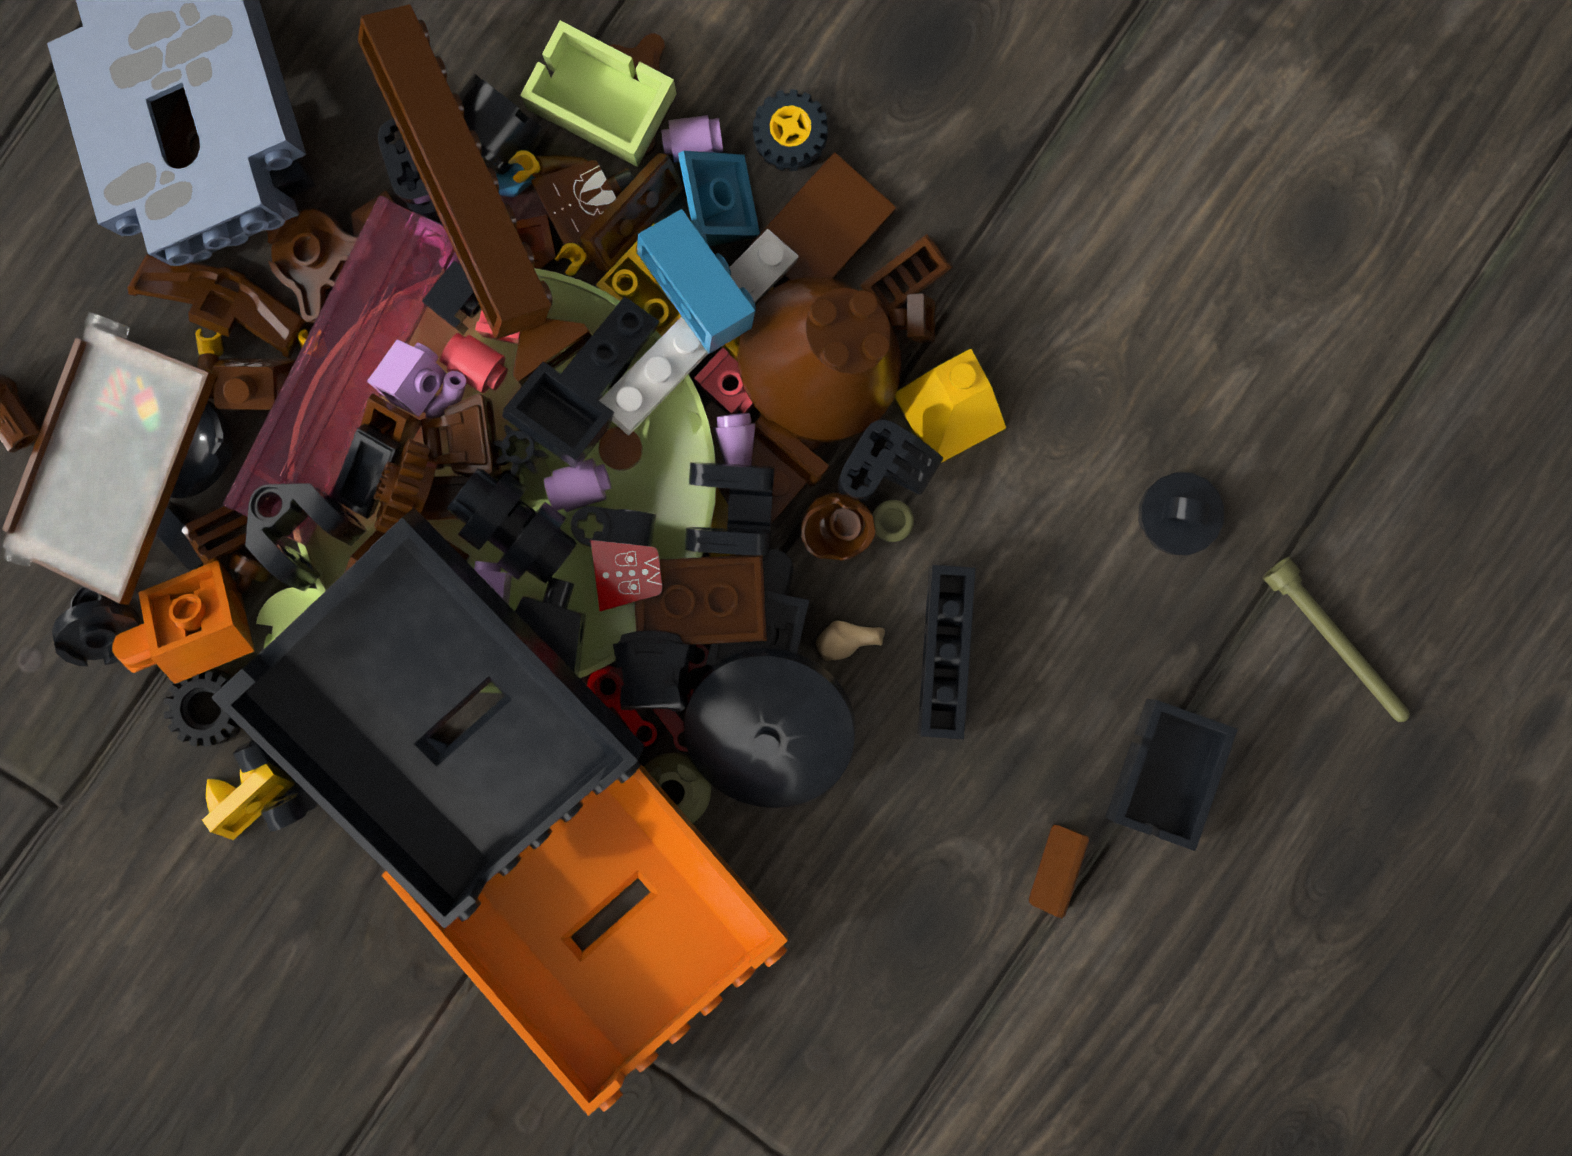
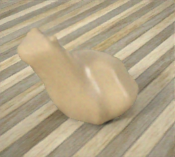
[816,621,885,661]

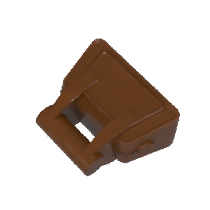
[421,394,501,478]

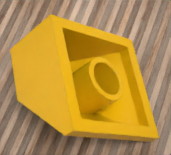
[894,349,1006,463]

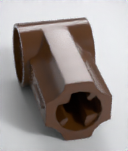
[0,374,41,453]

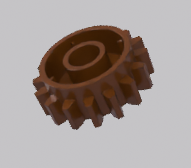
[374,438,437,533]

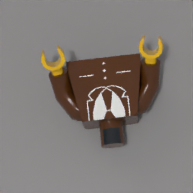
[508,150,634,276]
[195,329,328,410]

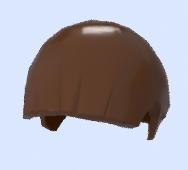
[801,493,876,561]

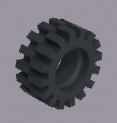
[163,670,240,747]

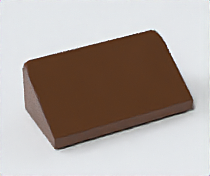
[1029,824,1090,919]

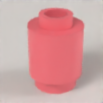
[440,333,508,393]

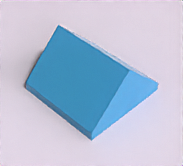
[678,151,760,247]

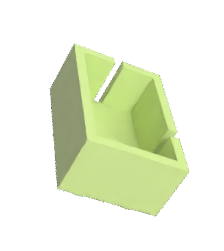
[520,20,677,167]

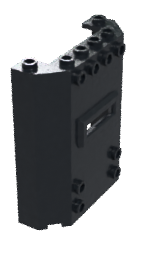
[211,508,644,929]

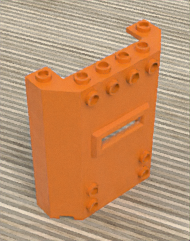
[381,765,788,1116]

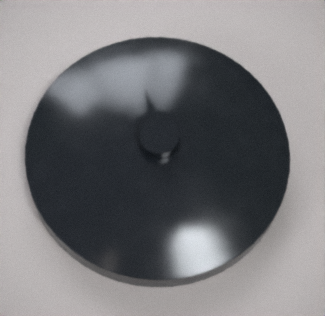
[684,649,856,808]

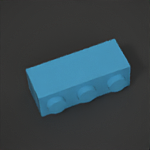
[637,209,756,354]

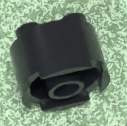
[458,73,542,172]

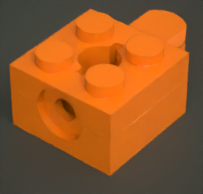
[112,560,255,684]

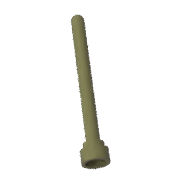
[1263,557,1410,722]

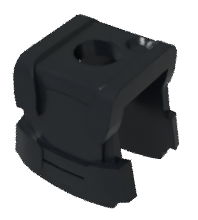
[613,630,696,711]

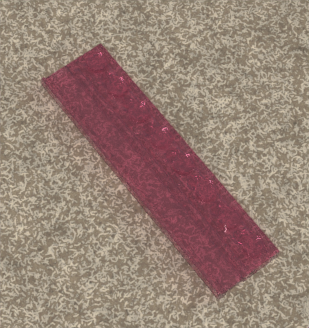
[223,196,455,545]

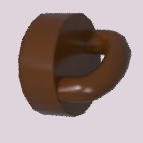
[228,550,271,593]

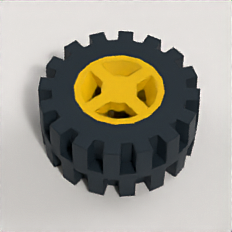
[753,89,828,172]

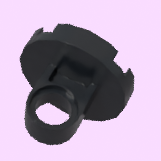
[1138,472,1224,556]
[52,586,141,667]

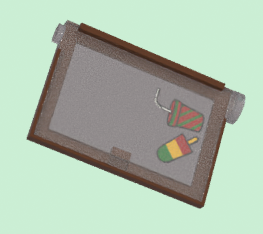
[2,312,217,605]

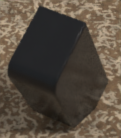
[137,500,214,571]

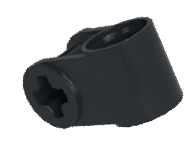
[571,506,656,547]

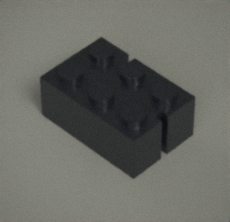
[1105,698,1238,851]

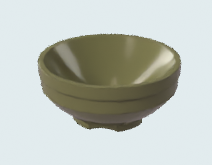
[644,752,711,823]

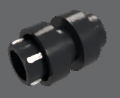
[447,468,577,584]

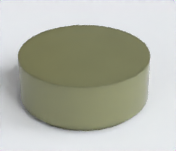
[872,500,914,542]

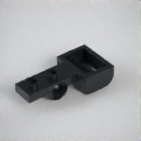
[502,296,659,469]

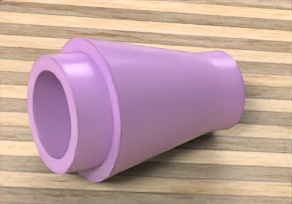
[713,413,755,465]

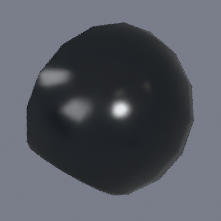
[130,389,233,499]

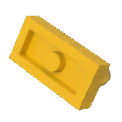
[202,762,295,840]

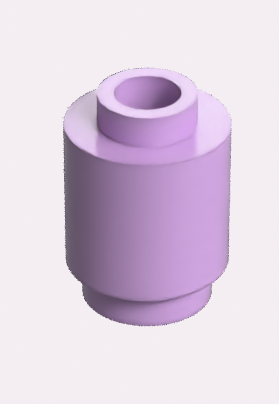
[661,115,723,163]
[544,458,612,512]

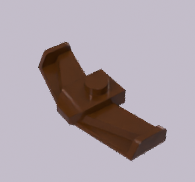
[127,254,305,359]

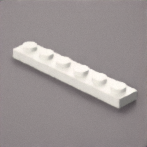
[599,229,799,436]

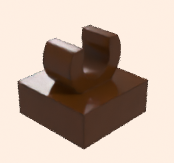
[889,294,935,343]

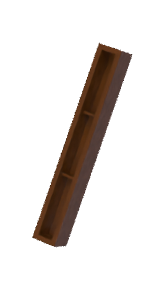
[358,4,552,339]

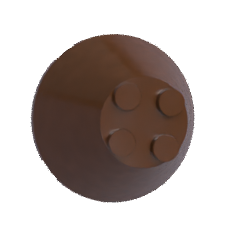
[737,277,902,442]

